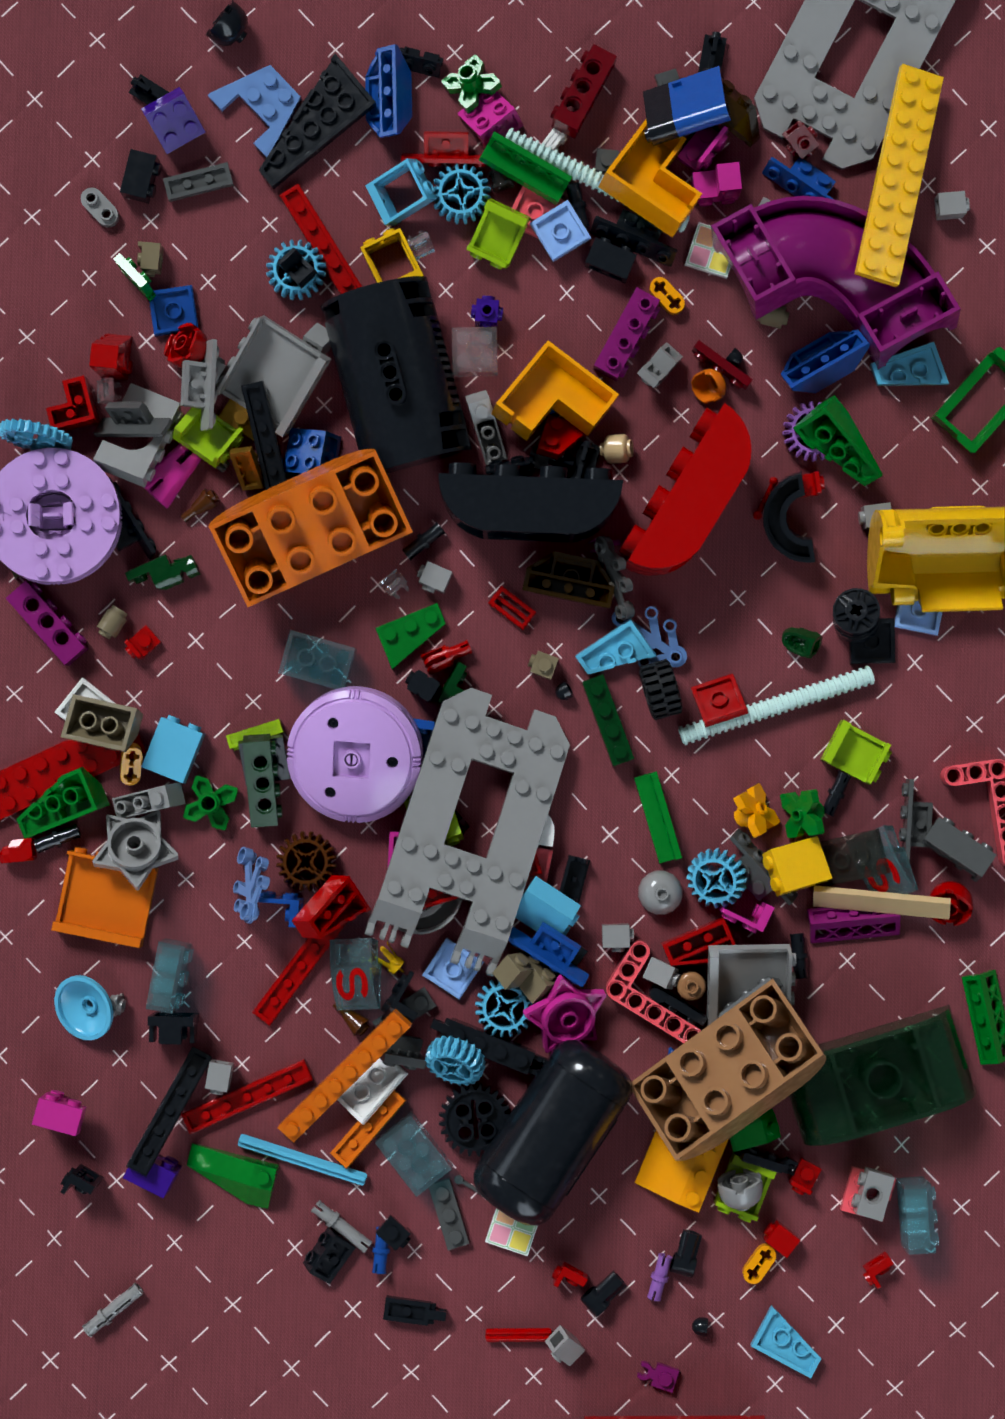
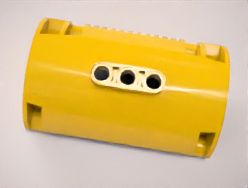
[867,506,1005,612]

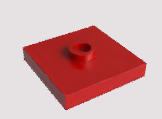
[691,673,748,728]

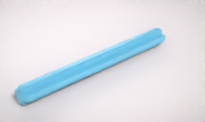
[238,1134,367,1186]

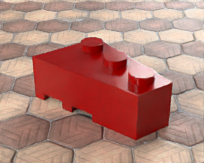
[89,333,133,380]
[292,875,371,939]
[661,917,736,966]

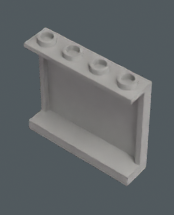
[216,315,332,437]
[706,944,796,1026]

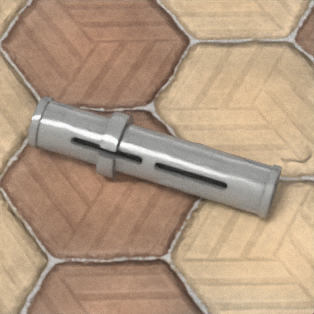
[311,1200,372,1253]
[82,1282,144,1337]

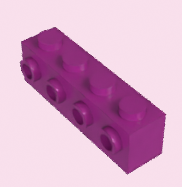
[593,287,661,382]

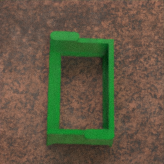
[931,347,1005,454]

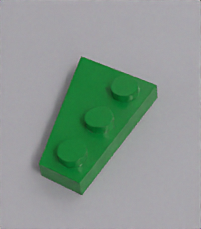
[375,603,446,670]

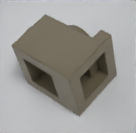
[137,241,164,277]

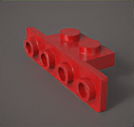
[401,131,486,167]

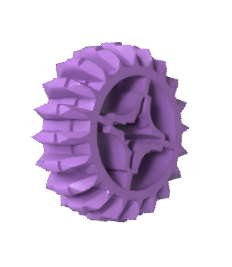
[782,401,825,462]

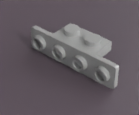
[180,339,219,431]

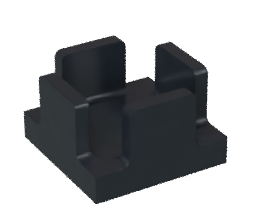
[148,1012,199,1045]

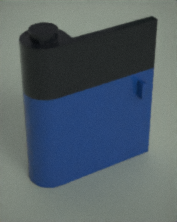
[643,66,732,146]

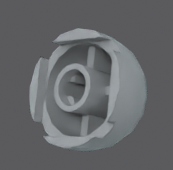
[638,870,683,915]
[717,1169,763,1211]

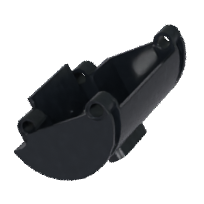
[320,276,472,474]

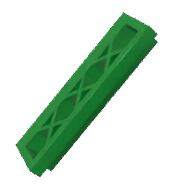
[479,131,572,205]
[634,771,682,864]
[962,970,1005,1065]

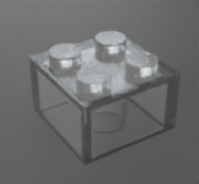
[452,327,498,377]

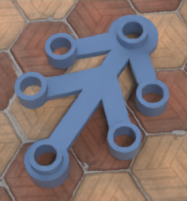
[612,606,687,667]
[233,847,270,924]

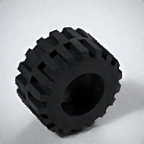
[639,659,682,720]

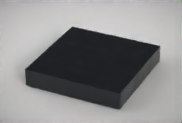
[849,618,896,664]

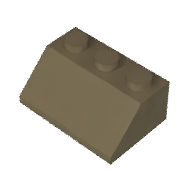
[61,694,143,752]

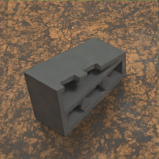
[922,817,996,882]

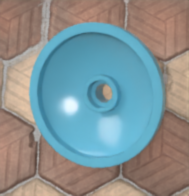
[54,975,113,1040]

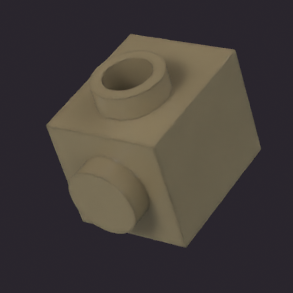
[528,651,559,680]

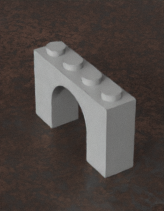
[93,383,183,488]

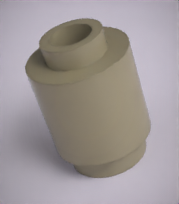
[756,306,790,329]
[96,605,128,640]

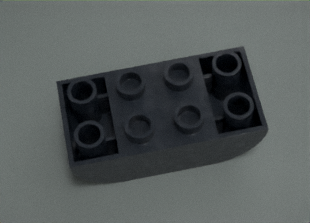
[439,463,623,543]

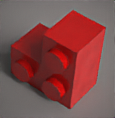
[46,375,100,431]

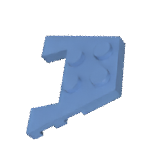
[208,65,301,158]

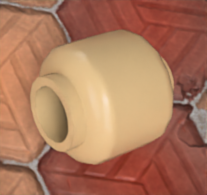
[600,434,634,464]

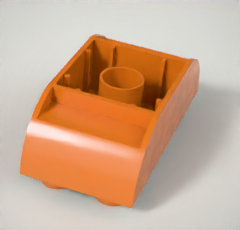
[208,449,413,607]

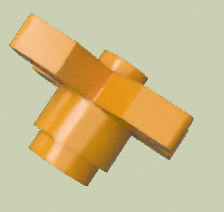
[733,783,780,838]

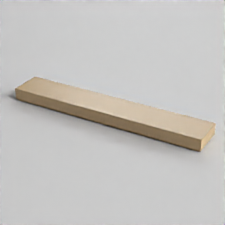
[813,885,951,920]

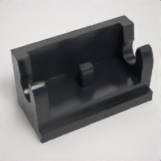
[559,854,590,903]

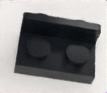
[61,1164,104,1195]
[303,1227,356,1284]

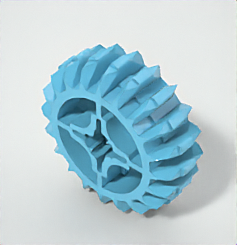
[434,164,491,224]
[266,240,326,300]
[686,848,747,908]
[475,980,532,1038]
[425,1035,486,1086]

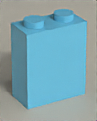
[141,715,205,784]
[515,876,581,936]

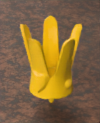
[372,941,404,974]

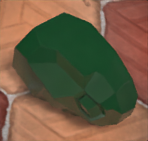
[782,627,823,658]

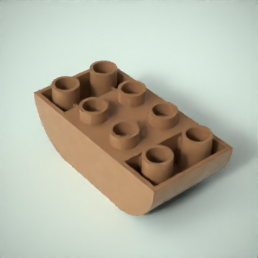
[632,979,826,1161]

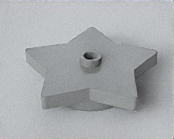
[92,810,179,891]

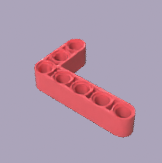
[940,759,1005,867]
[606,940,701,1043]

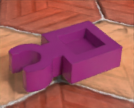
[637,1361,679,1393]

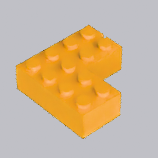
[598,119,702,238]
[491,340,619,441]

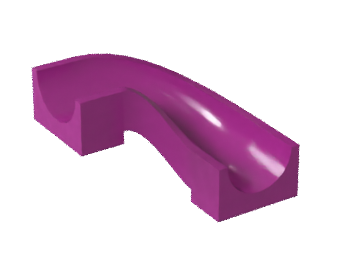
[711,196,961,369]

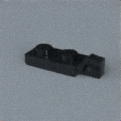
[735,1147,798,1176]
[383,1295,447,1326]

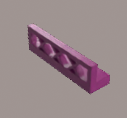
[807,907,901,943]

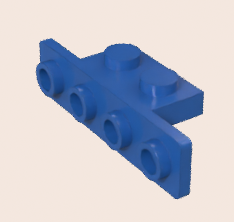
[762,157,836,200]
[508,922,589,987]

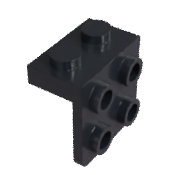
[381,971,418,1023]

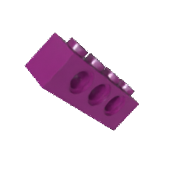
[6,580,89,666]

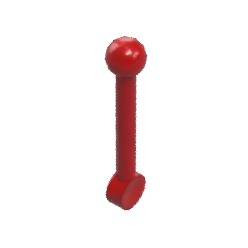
[753,477,778,520]

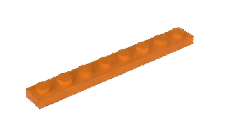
[277,1008,412,1143]

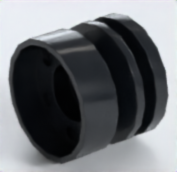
[833,588,880,643]

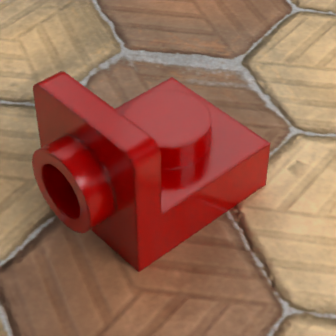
[799,471,825,498]
[124,625,162,660]
[788,1157,822,1195]
[863,1252,894,1289]
[551,1261,588,1287]

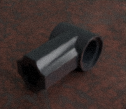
[670,1229,702,1278]
[580,1270,627,1317]

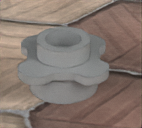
[110,993,126,1017]

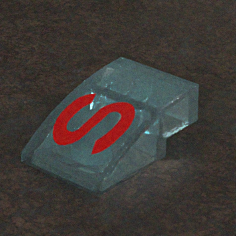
[847,825,918,894]
[330,938,381,1011]

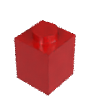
[763,1220,801,1258]

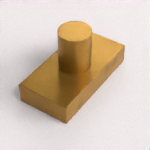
[218,399,254,441]
[229,446,265,491]

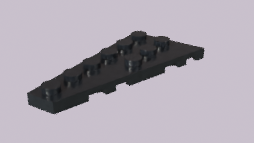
[259,54,377,189]

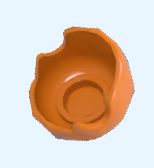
[691,369,727,404]

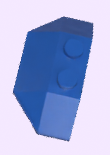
[365,44,412,138]
[781,329,870,393]

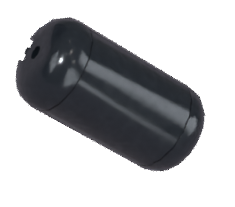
[473,1040,632,1226]

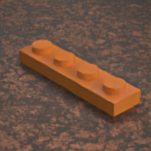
[330,1090,407,1168]

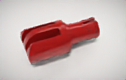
[421,640,472,675]

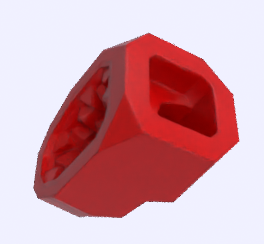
[0,838,37,863]

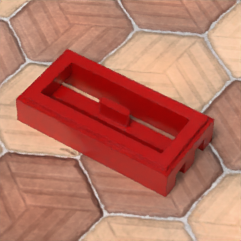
[488,585,537,630]

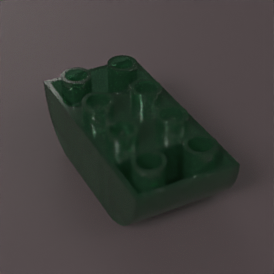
[789,1005,977,1146]

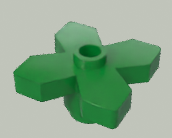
[441,55,502,113]
[183,776,239,830]
[780,789,825,838]

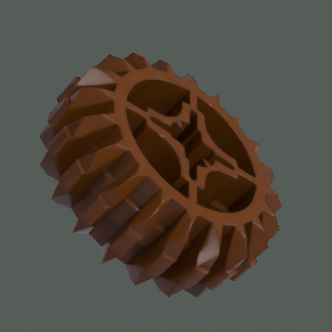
[276,831,337,892]

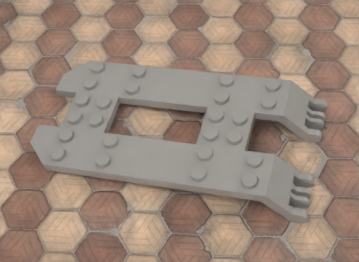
[754,0,955,170]
[364,688,570,976]

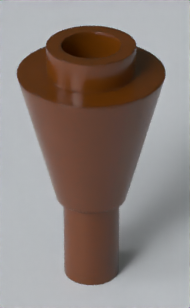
[181,488,219,522]
[333,1000,370,1036]

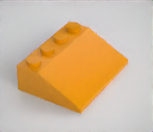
[635,1130,728,1213]

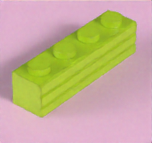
[226,719,285,751]

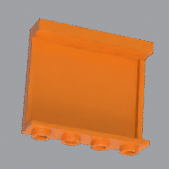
[51,847,159,948]

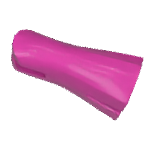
[143,444,201,509]

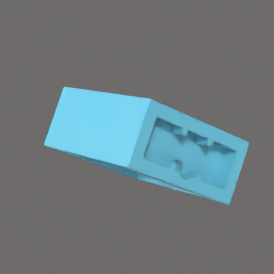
[365,158,437,226]

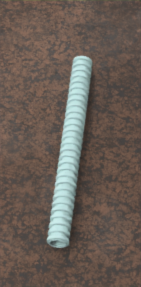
[505,127,690,233]
[678,665,875,745]

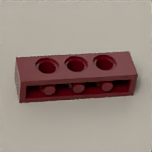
[550,44,617,139]

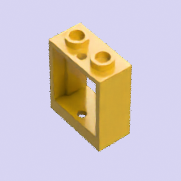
[360,228,424,283]

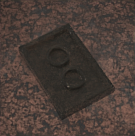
[820,828,890,886]

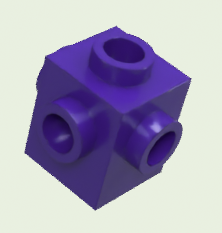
[471,296,503,329]

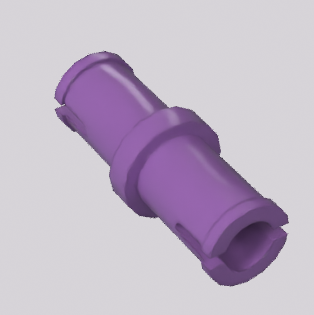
[647,1253,672,1301]

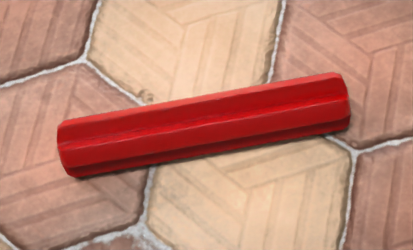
[485,1328,552,1342]

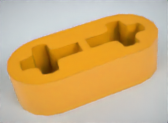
[649,277,685,315]
[120,743,143,786]
[742,1243,776,1284]

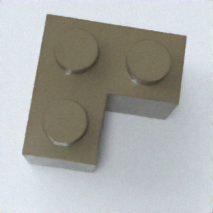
[493,951,557,1004]

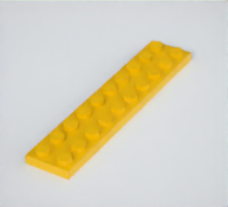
[854,64,944,287]

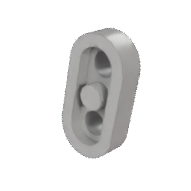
[81,188,119,228]

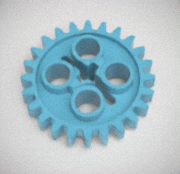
[0,419,73,451]

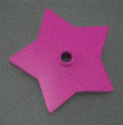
[523,975,607,1053]

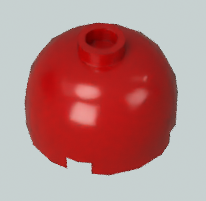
[164,323,208,368]
[929,881,973,926]

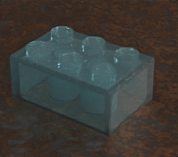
[278,630,357,689]
[146,938,194,1014]
[375,1112,453,1197]
[896,1176,939,1255]

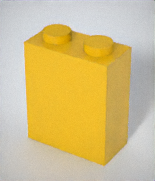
[762,836,832,897]

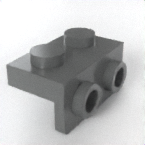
[380,1035,426,1070]

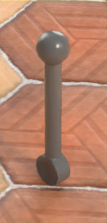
[454,1175,481,1195]

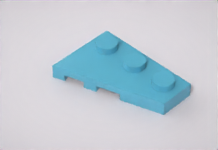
[870,342,949,386]
[575,619,656,675]
[750,1305,821,1378]

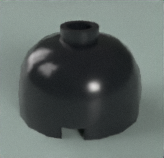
[205,0,248,46]

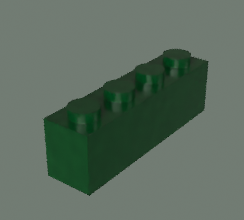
[581,674,634,766]

